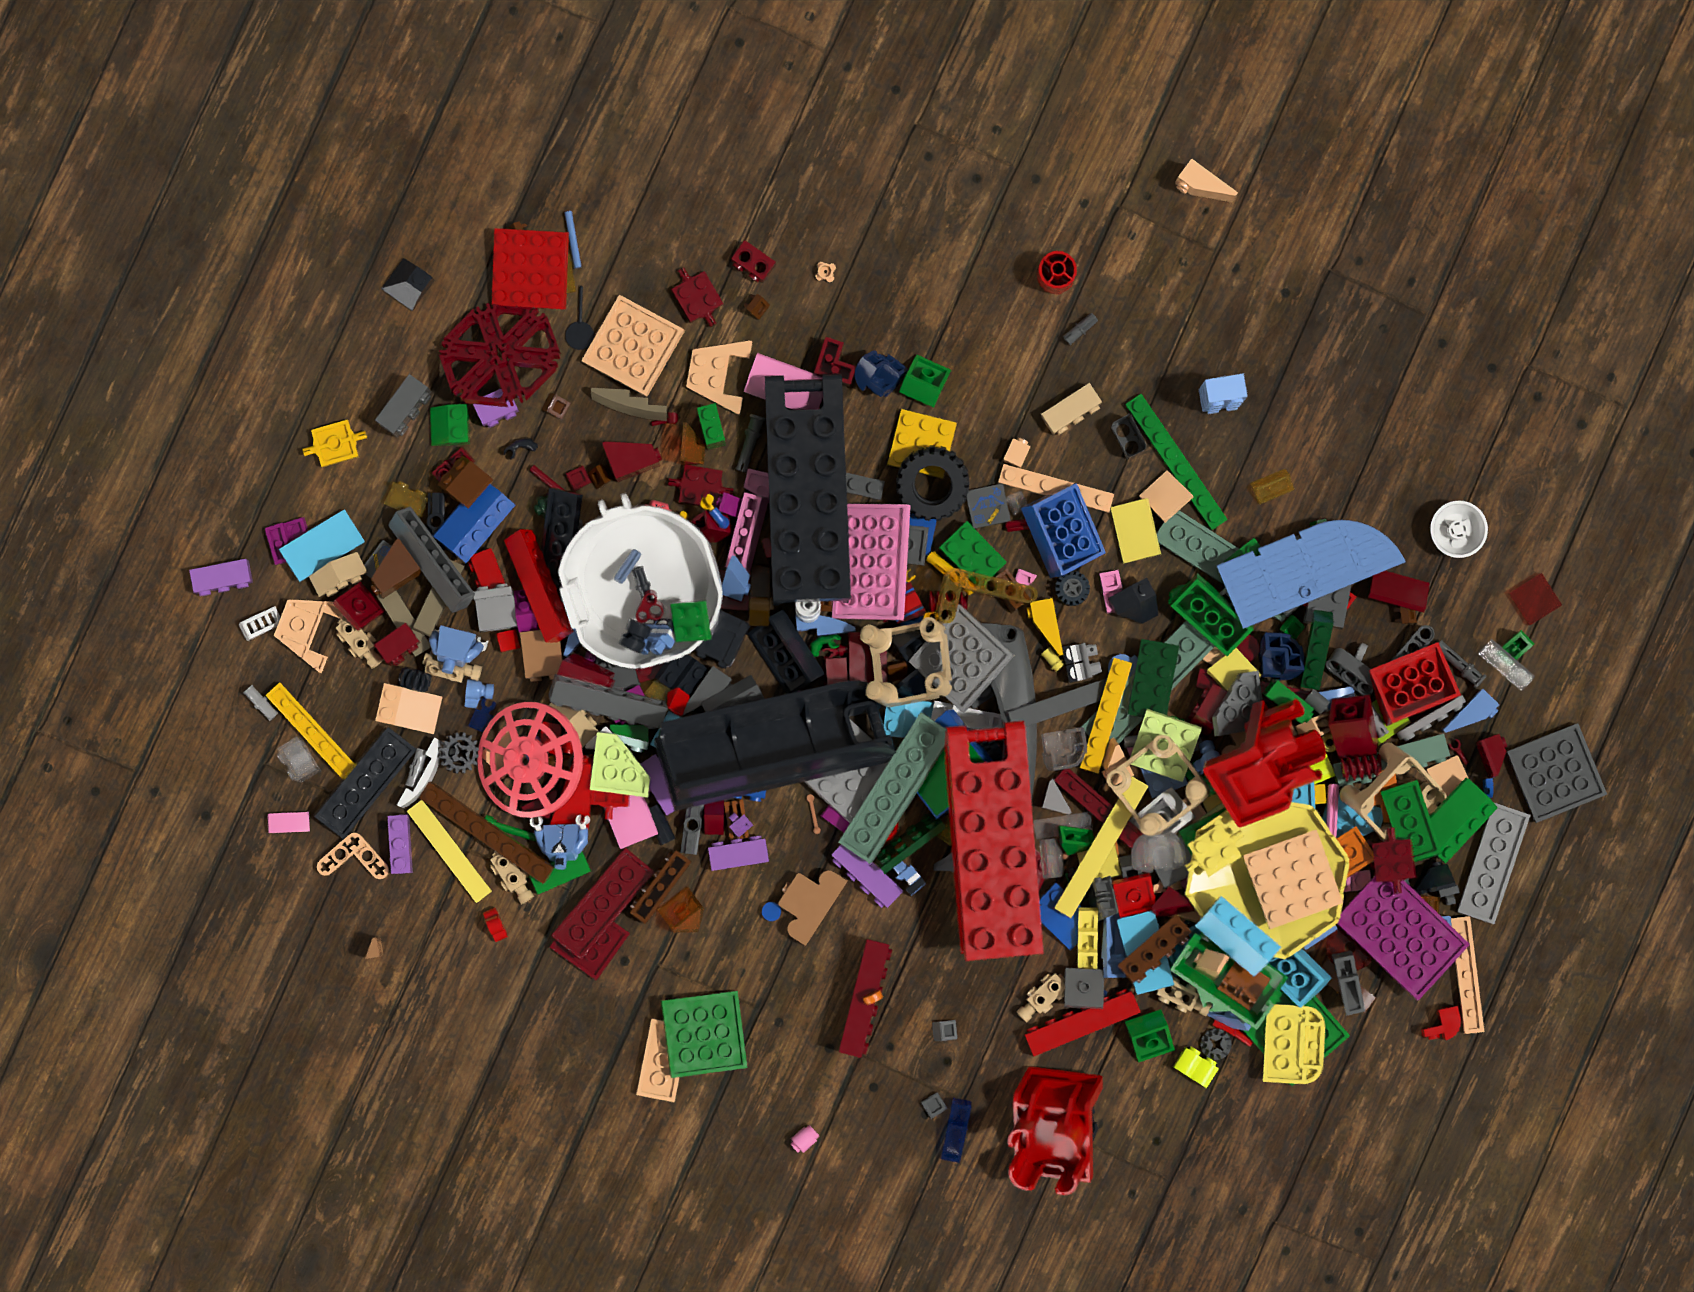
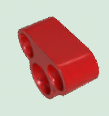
[483,907,508,942]

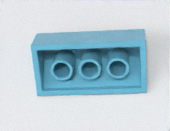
[1195,896,1281,977]
[1268,948,1332,1008]

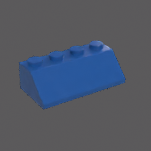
[432,484,515,563]

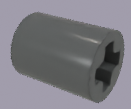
[1304,689,1330,714]

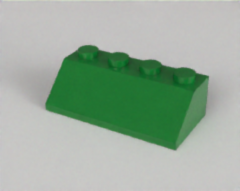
[1430,777,1498,864]

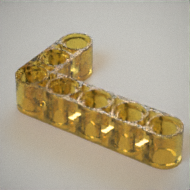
[935,568,1038,624]

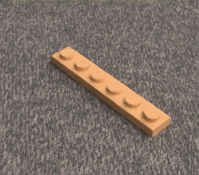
[998,464,1114,513]
[1451,916,1484,1034]

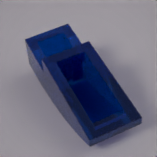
[941,1098,972,1163]

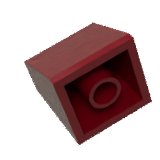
[602,442,662,482]
[557,653,615,688]
[1328,695,1378,759]

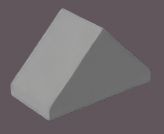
[1042,779,1072,815]

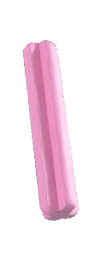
[1326,784,1339,838]

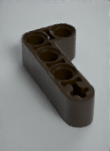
[749,563,771,626]

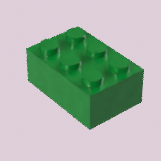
[939,521,1007,590]

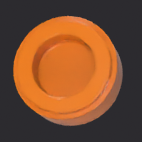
[862,990,883,1005]

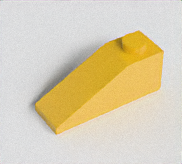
[1026,598,1063,657]

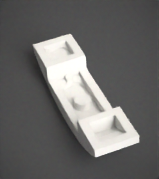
[931,701,1002,729]
[397,738,441,808]

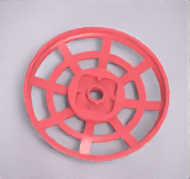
[477,702,583,818]

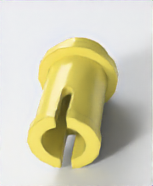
[1041,647,1064,672]

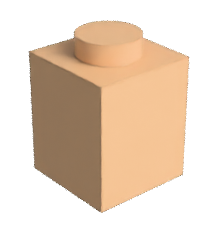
[1003,438,1031,469]

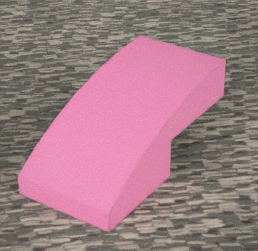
[1099,570,1122,614]
[267,812,310,833]
[1344,870,1371,892]

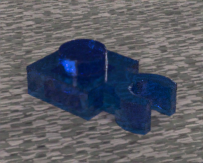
[469,698,496,732]

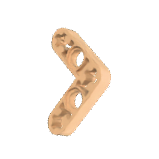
[317,833,389,879]

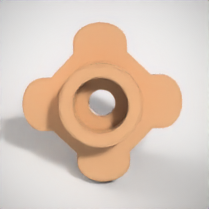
[816,262,836,282]

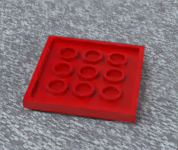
[492,228,569,309]

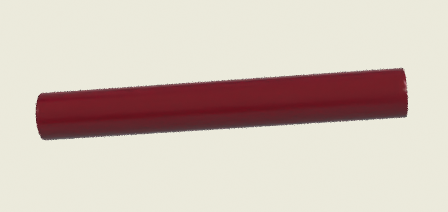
[529,465,566,491]

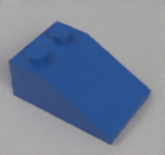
[1039,883,1081,951]

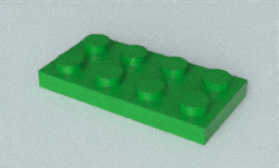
[1381,780,1442,863]

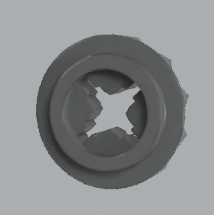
[1201,1029,1232,1060]

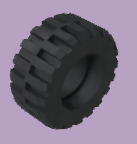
[896,445,970,521]

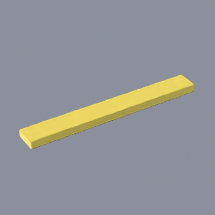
[1054,777,1148,919]

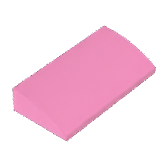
[744,353,823,410]
[604,795,659,849]

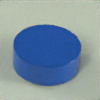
[762,902,781,921]

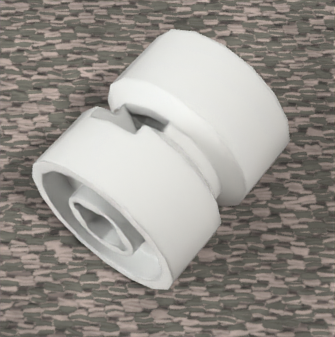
[796,602,821,623]

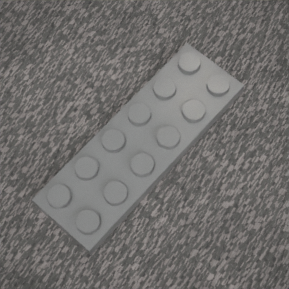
[1457,803,1530,924]

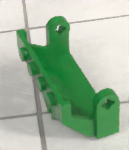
[1170,932,1288,1030]

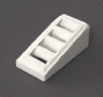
[239,606,281,641]

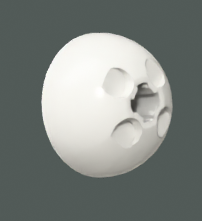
[1430,501,1488,558]

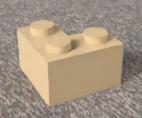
[309,552,367,597]
[549,703,599,748]

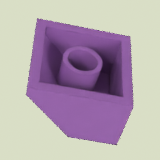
[473,389,519,428]

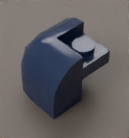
[855,350,909,397]
[1259,633,1305,681]

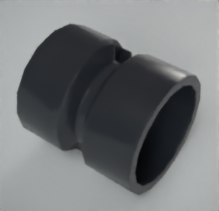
[618,618,652,654]

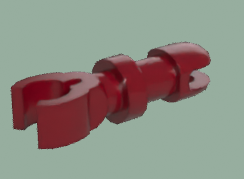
[821,645,848,659]

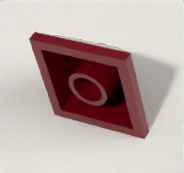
[1475,734,1507,778]

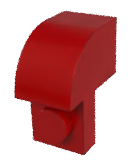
[540,722,573,755]
[1421,1006,1461,1040]

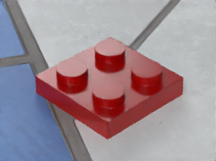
[1112,873,1156,918]

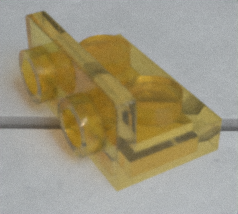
[384,481,428,518]

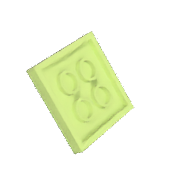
[1130,709,1202,782]

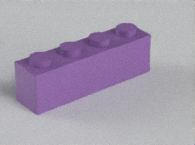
[832,844,903,908]

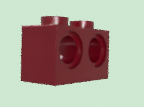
[731,240,776,283]

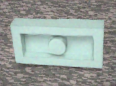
[612,733,649,753]

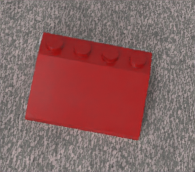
[1369,642,1461,726]

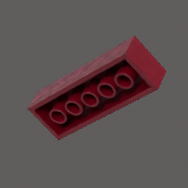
[839,939,892,1058]

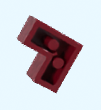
[814,337,856,387]
[374,623,421,666]
[1187,683,1227,738]

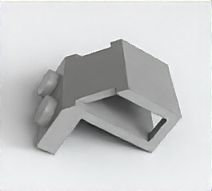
[473,584,518,632]

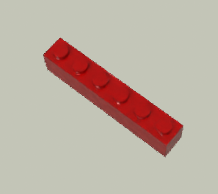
[504,529,574,643]
[1024,989,1141,1056]

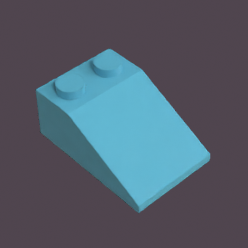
[884,698,935,738]

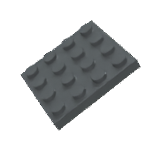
[1506,723,1607,823]

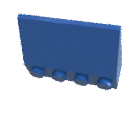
[1021,483,1106,578]

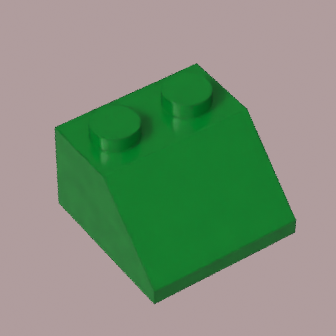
[899,355,951,408]
[430,404,470,446]
[1125,1009,1175,1063]

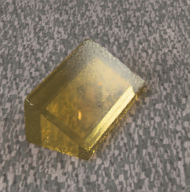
[1251,469,1294,505]

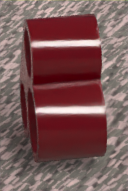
[636,590,664,623]

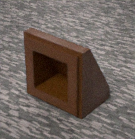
[542,393,571,420]
[887,662,908,681]

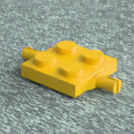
[302,420,367,467]

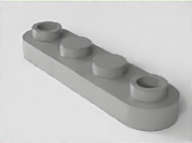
[1396,695,1466,741]

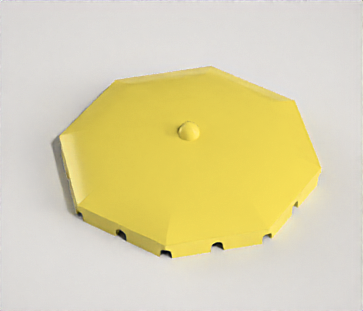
[1185,802,1349,959]

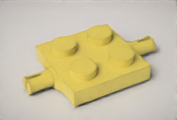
[1185,823,1245,878]

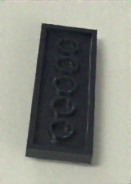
[541,488,583,609]
[313,725,417,839]

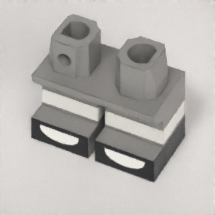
[1062,643,1102,684]

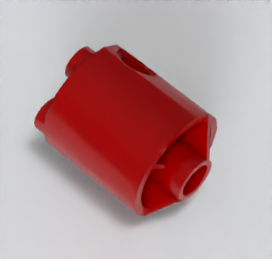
[1037,251,1077,295]

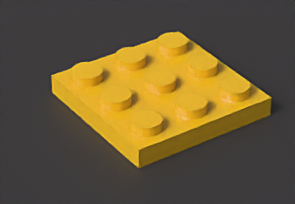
[887,409,957,479]

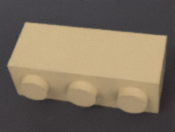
[1041,383,1102,435]

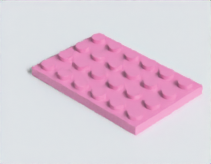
[832,504,910,620]

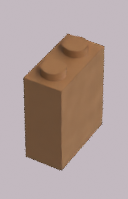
[520,630,563,682]

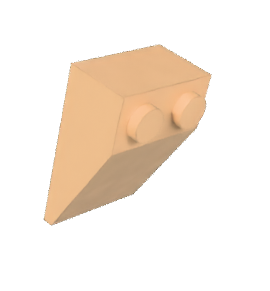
[1175,159,1238,202]
[376,683,442,734]

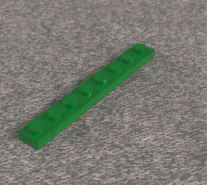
[1125,394,1228,531]

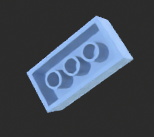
[1199,374,1247,414]

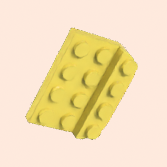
[1263,1004,1325,1084]

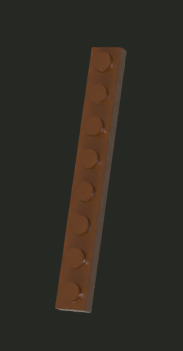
[419,781,555,884]

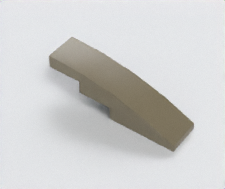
[591,388,667,421]
[413,560,464,637]
[377,590,431,657]

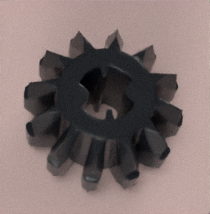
[398,667,432,693]

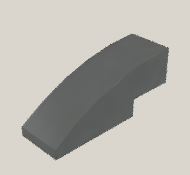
[1332,950,1365,1016]

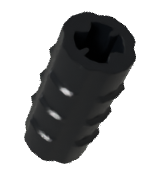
[649,804,676,846]

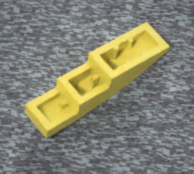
[1077,907,1098,969]

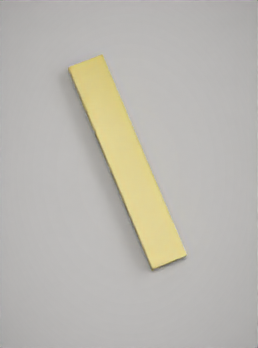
[407,800,492,903]

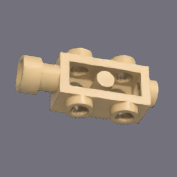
[336,617,384,669]
[423,650,482,683]
[490,852,534,905]
[1016,973,1065,1023]
[1156,976,1212,1017]

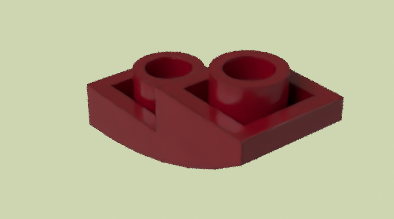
[432,447,475,482]

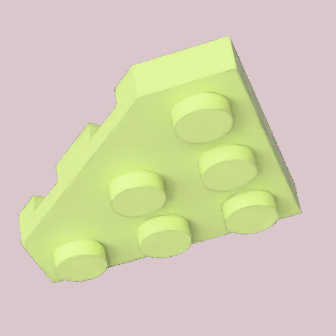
[590,732,651,797]

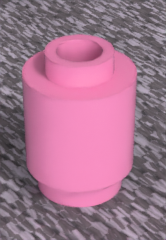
[791,1125,819,1153]

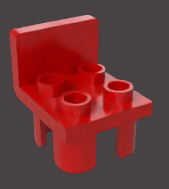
[1203,699,1326,828]
[1008,1067,1103,1195]

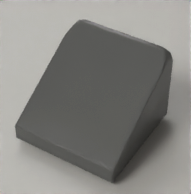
[932,1020,957,1041]

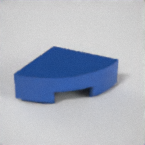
[1483,778,1493,798]

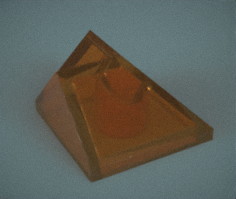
[680,422,706,465]
[658,886,704,933]

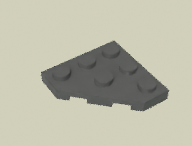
[1212,671,1263,736]

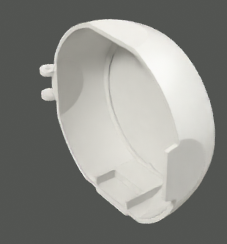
[559,493,722,669]

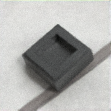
[921,1092,948,1119]

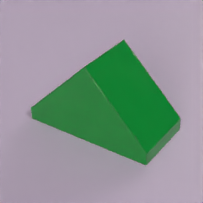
[1496,630,1534,666]
[1058,826,1094,855]

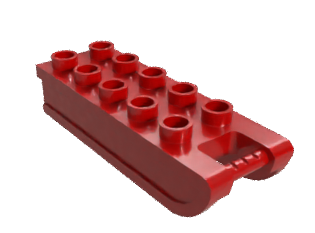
[944,721,1043,961]

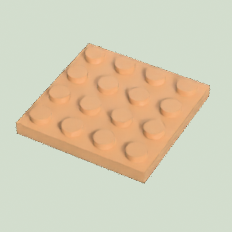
[581,295,685,397]
[1243,830,1343,929]

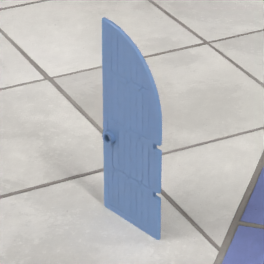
[1216,520,1406,629]

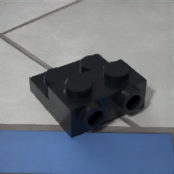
[655,654,708,697]

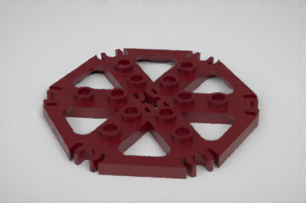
[439,302,561,407]

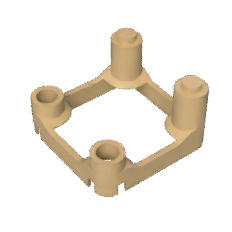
[860,617,952,707]
[1107,735,1210,836]
[1340,743,1447,842]

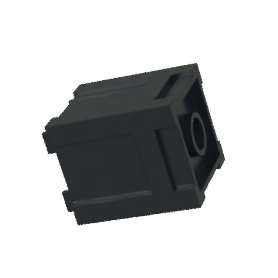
[695,610,750,669]

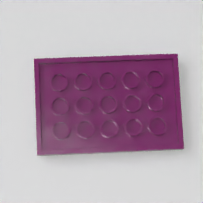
[1337,875,1470,1001]

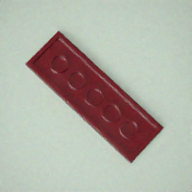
[551,847,655,961]

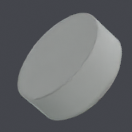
[1355,643,1368,662]

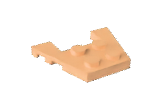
[686,341,752,415]
[274,600,343,673]

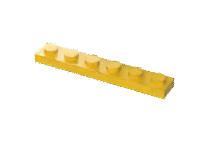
[1080,658,1132,774]
[266,682,355,779]

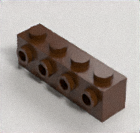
[630,851,692,924]
[1117,914,1192,984]

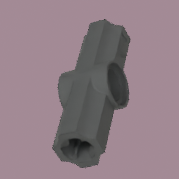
[680,805,704,855]

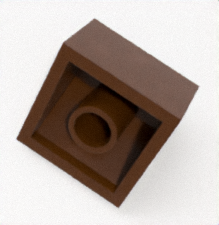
[437,456,493,509]

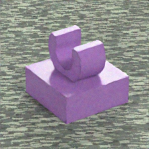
[729,812,753,838]

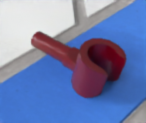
[651,412,678,426]
[1449,739,1469,765]

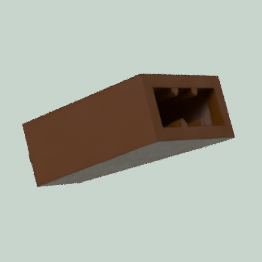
[371,538,421,599]

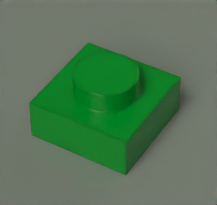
[1280,615,1305,640]

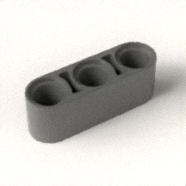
[1391,625,1435,661]
[1326,648,1374,695]

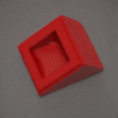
[496,629,520,653]
[667,688,689,717]

